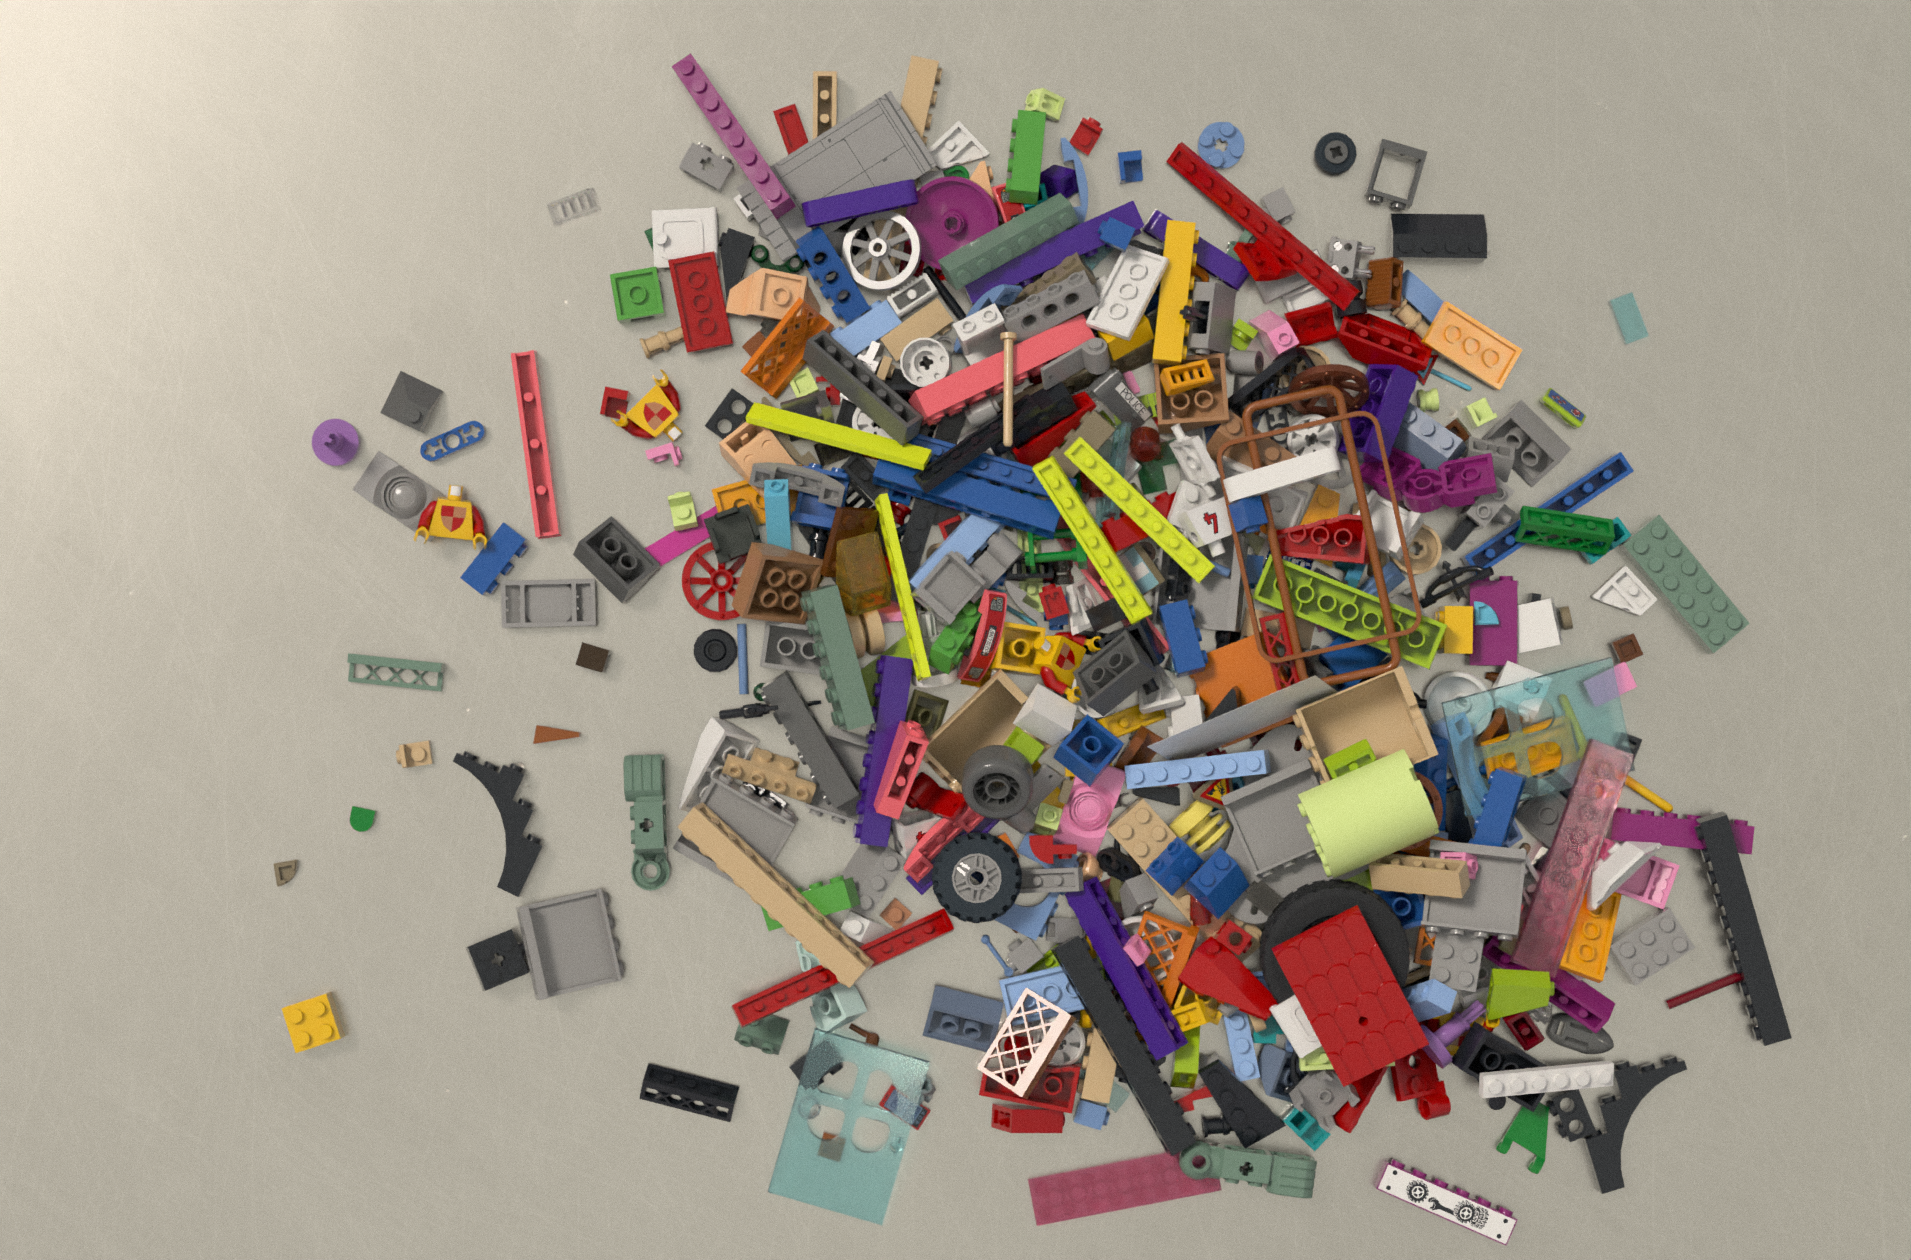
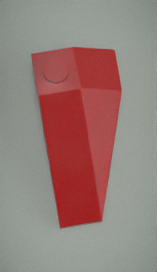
[1276,514,1370,565]

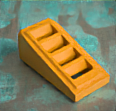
[1160,359,1215,396]

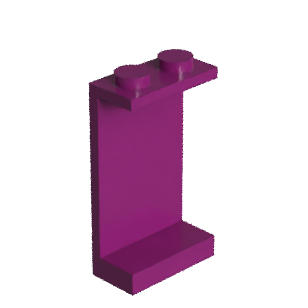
[1469,576,1519,666]

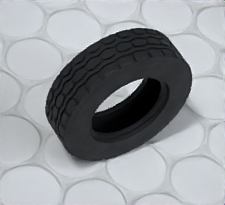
[1259,879,1410,1004]

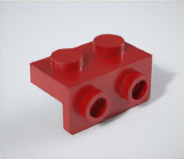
[1284,302,1338,347]

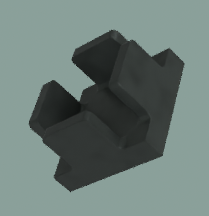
[704,504,762,564]

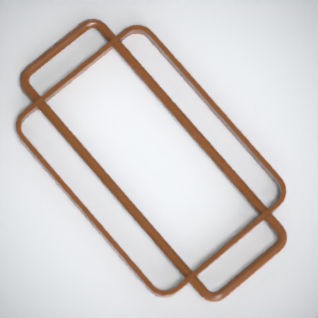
[1217,385,1422,686]

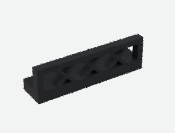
[1228,347,1315,421]
[639,1063,739,1122]

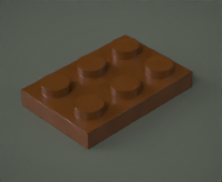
[820,507,879,578]

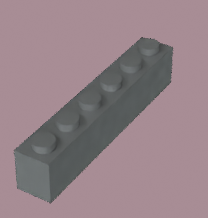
[802,329,923,446]
[761,671,860,809]

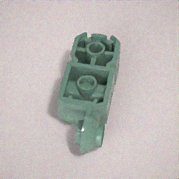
[623,754,670,891]
[1179,1141,1317,1199]

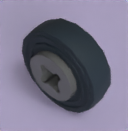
[1314,132,1357,175]

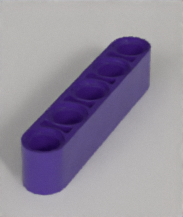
[801,179,919,228]
[1142,210,1250,291]

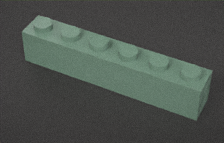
[938,193,1079,291]

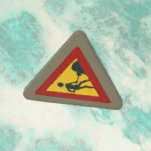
[1192,778,1233,812]

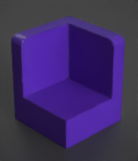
[1040,165,1078,198]

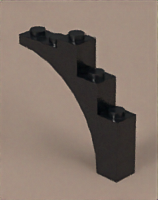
[453,751,545,897]
[1582,1056,1687,1194]

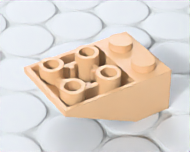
[719,422,797,499]

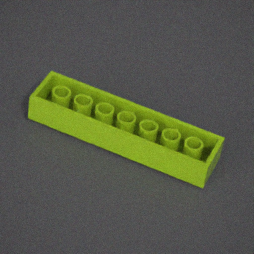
[1252,554,1447,670]

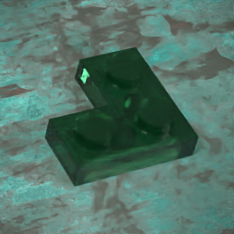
[1133,439,1179,495]

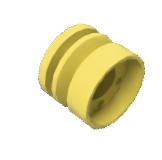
[1168,800,1231,855]

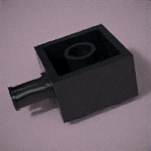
[1098,618,1165,695]
[465,929,529,991]

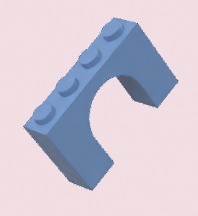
[994,831,1080,941]

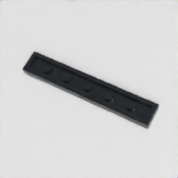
[912,394,1042,493]

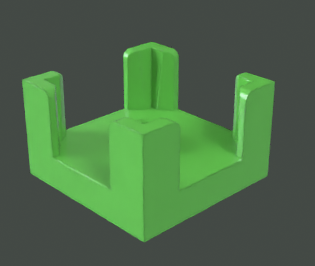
[610,267,666,323]

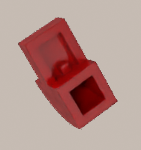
[1029,835,1077,864]

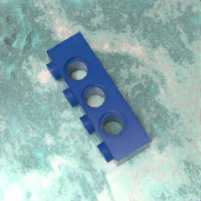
[796,226,870,323]

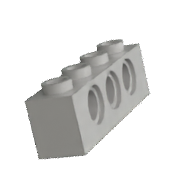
[1000,270,1100,345]

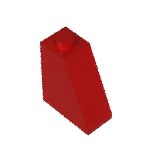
[991,1104,1065,1133]

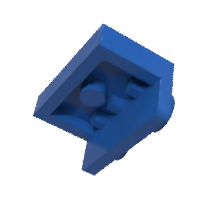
[1146,837,1204,896]

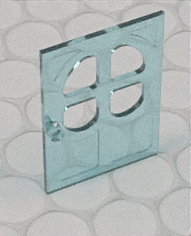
[1441,657,1635,817]
[768,1028,930,1225]

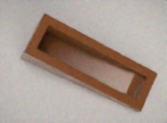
[533,725,581,744]

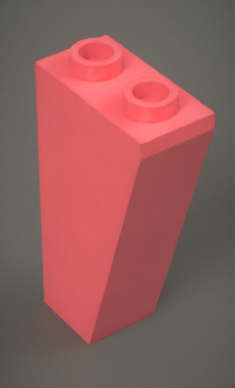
[874,720,929,820]

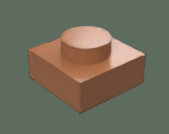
[879,898,912,930]

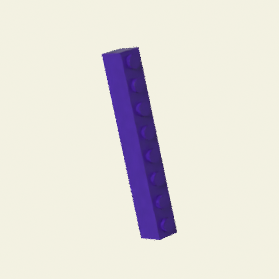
[964,201,1145,304]
[853,655,913,847]
[1065,876,1188,1061]

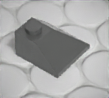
[380,371,443,433]

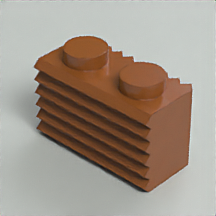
[1365,257,1404,310]

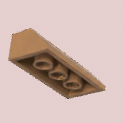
[1206,411,1297,486]

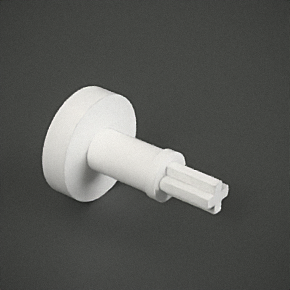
[911,611,959,687]

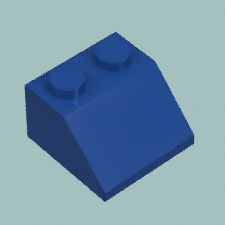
[1184,847,1250,919]

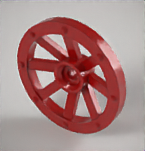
[682,542,748,621]

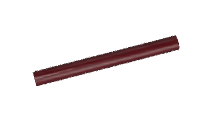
[1665,973,1742,1010]

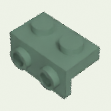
[734,1015,789,1055]

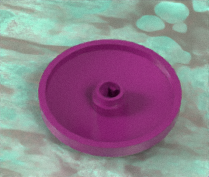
[905,176,999,270]

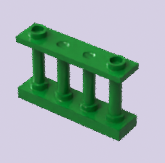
[1020,472,1088,574]

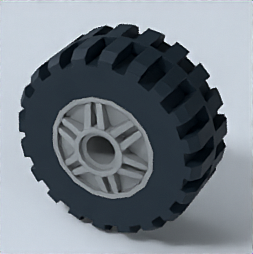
[932,832,1022,923]

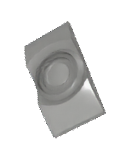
[352,451,448,542]
[501,579,596,628]

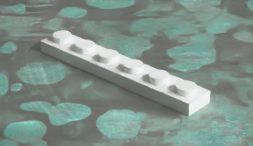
[1479,1061,1614,1098]

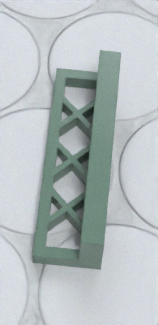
[347,653,445,691]

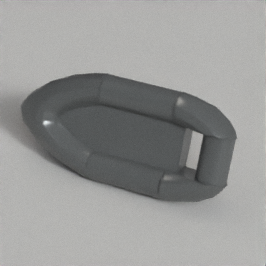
[1547,1013,1614,1054]

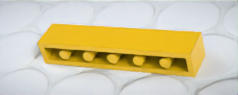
[1152,220,1199,366]

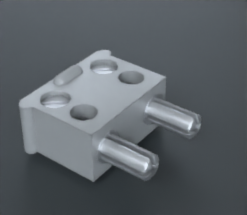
[1327,236,1375,280]

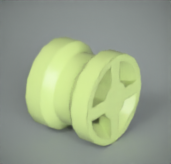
[1417,388,1439,412]

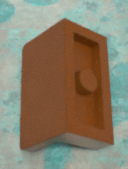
[1473,705,1523,752]
[1114,725,1163,770]

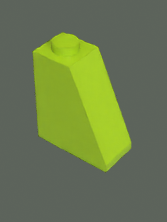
[1486,968,1554,1020]
[1170,1026,1200,1089]

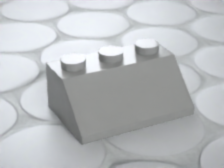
[1482,400,1571,487]
[841,844,907,918]

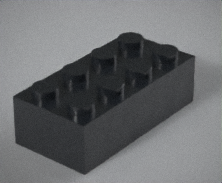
[1451,1022,1549,1112]

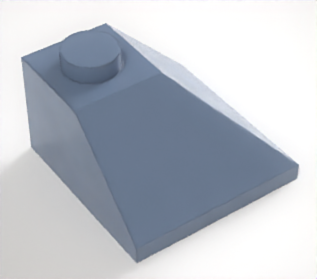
[1258,1043,1305,1103]

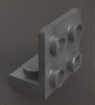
[780,390,835,441]

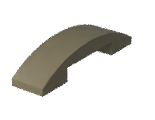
[761,396,823,469]

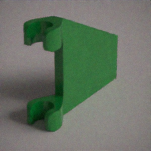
[1496,1103,1549,1174]

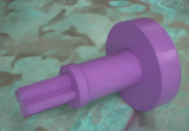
[312,419,360,466]
[1420,1000,1486,1069]

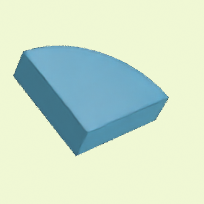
[1474,601,1499,625]

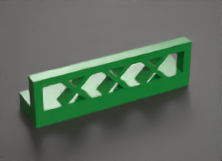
[1515,506,1615,555]

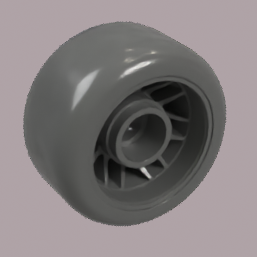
[962,745,1034,819]

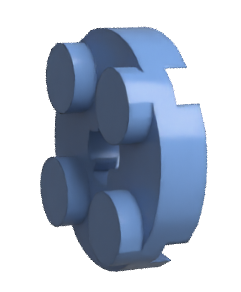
[1197,122,1245,170]

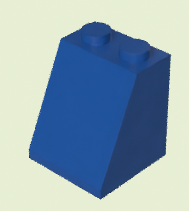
[1319,634,1387,692]

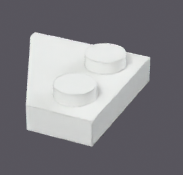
[928,120,990,170]
[1066,578,1098,635]

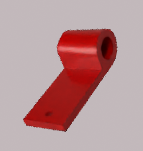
[905,772,967,820]

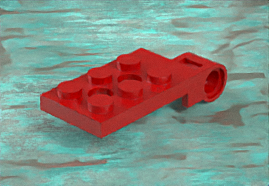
[1390,1020,1451,1120]

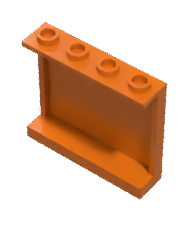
[1189,628,1294,748]

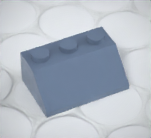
[1393,402,1467,471]
[922,985,1004,1052]

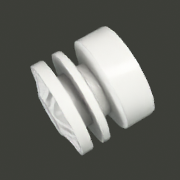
[900,338,952,387]

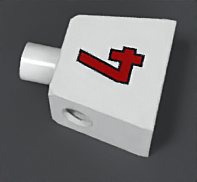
[1177,497,1232,557]
[891,810,942,859]

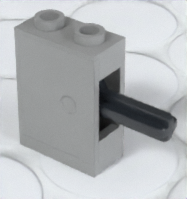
[1180,282,1237,355]
[1445,476,1515,551]

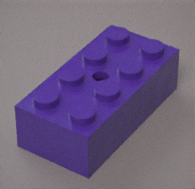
[1337,364,1418,463]

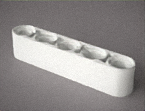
[1223,447,1341,503]

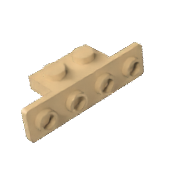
[722,747,817,804]

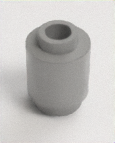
[964,396,1001,428]

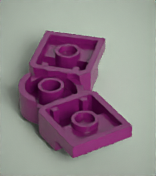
[1360,446,1497,513]

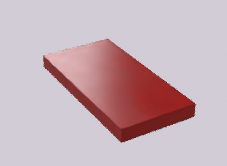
[668,251,733,353]

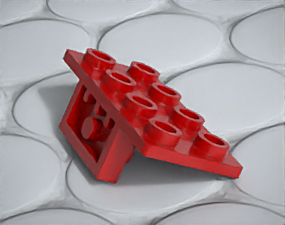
[1333,1066,1389,1134]

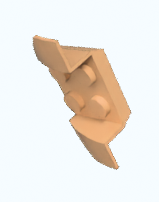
[726,268,821,327]

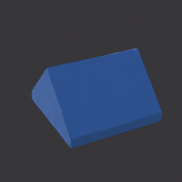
[1373,889,1425,930]

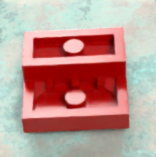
[1233,239,1297,281]

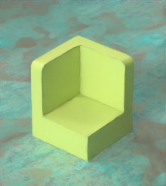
[1463,397,1498,429]

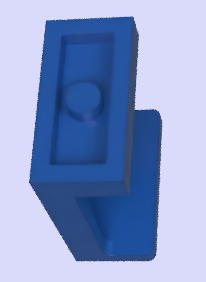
[790,463,851,531]

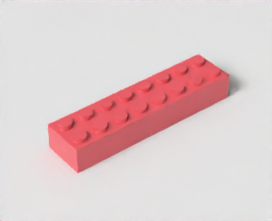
[908,314,1095,426]

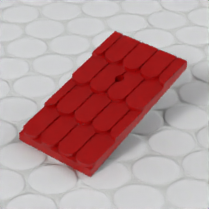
[1271,905,1429,1087]

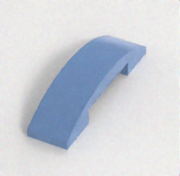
[1060,137,1088,226]
[1401,269,1443,324]
[954,284,1023,353]

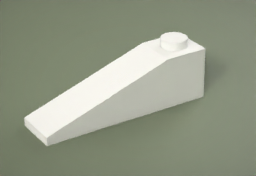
[678,717,760,812]

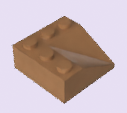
[1154,353,1229,434]
[732,542,823,624]

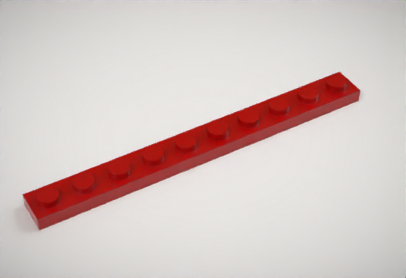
[1166,142,1360,311]
[731,908,954,1028]

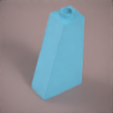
[764,479,793,550]

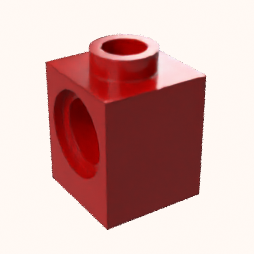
[1214,918,1253,956]

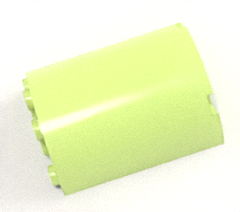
[1297,749,1440,879]

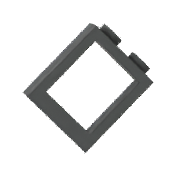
[1364,138,1427,210]

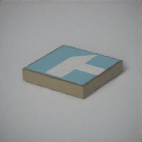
[1118,542,1165,596]

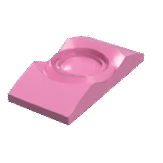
[1053,765,1125,857]
[1574,834,1680,910]

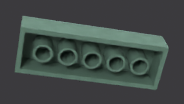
[1618,515,1750,654]
[800,585,875,731]

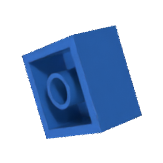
[1053,714,1124,787]

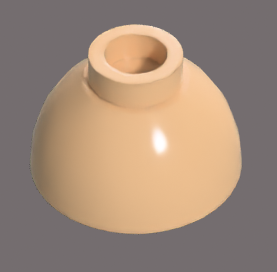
[1076,852,1103,883]

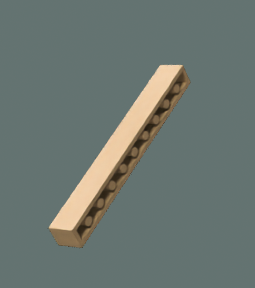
[862,55,943,293]
[678,802,874,988]

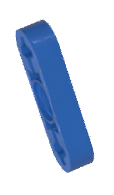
[420,421,486,462]

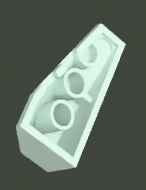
[795,941,867,1036]

